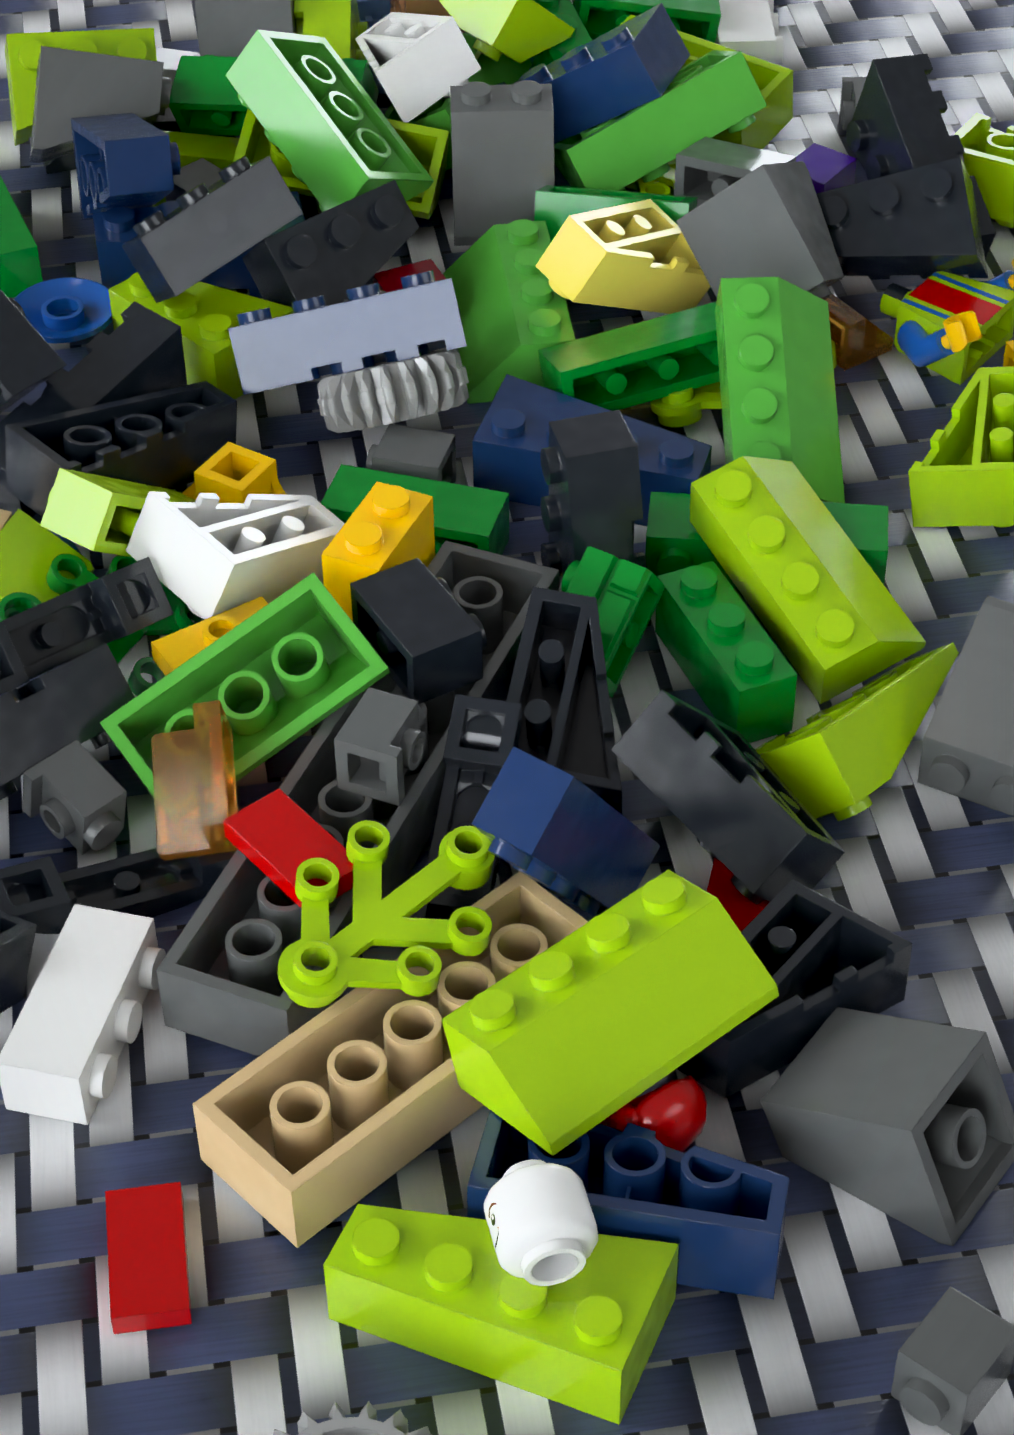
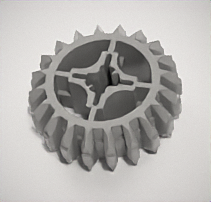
[317,349,469,433]

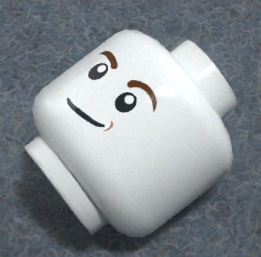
[484,1159,598,1286]

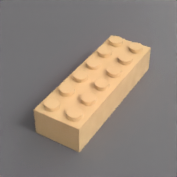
[193,871,588,1248]

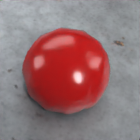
[600,1075,707,1152]

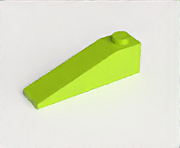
[755,642,959,821]

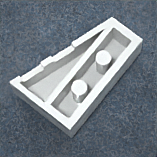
[355,12,481,123]
[125,491,345,620]

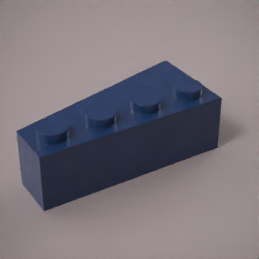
[497,3,690,144]
[467,1110,789,1300]

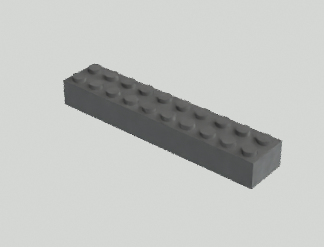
[156,541,559,1056]

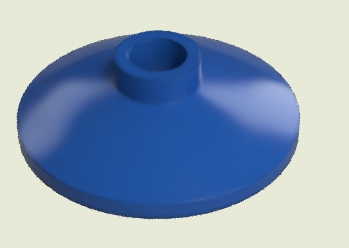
[14,277,113,344]

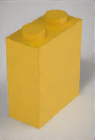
[321,481,435,622]

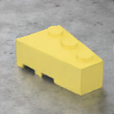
[536,199,711,314]

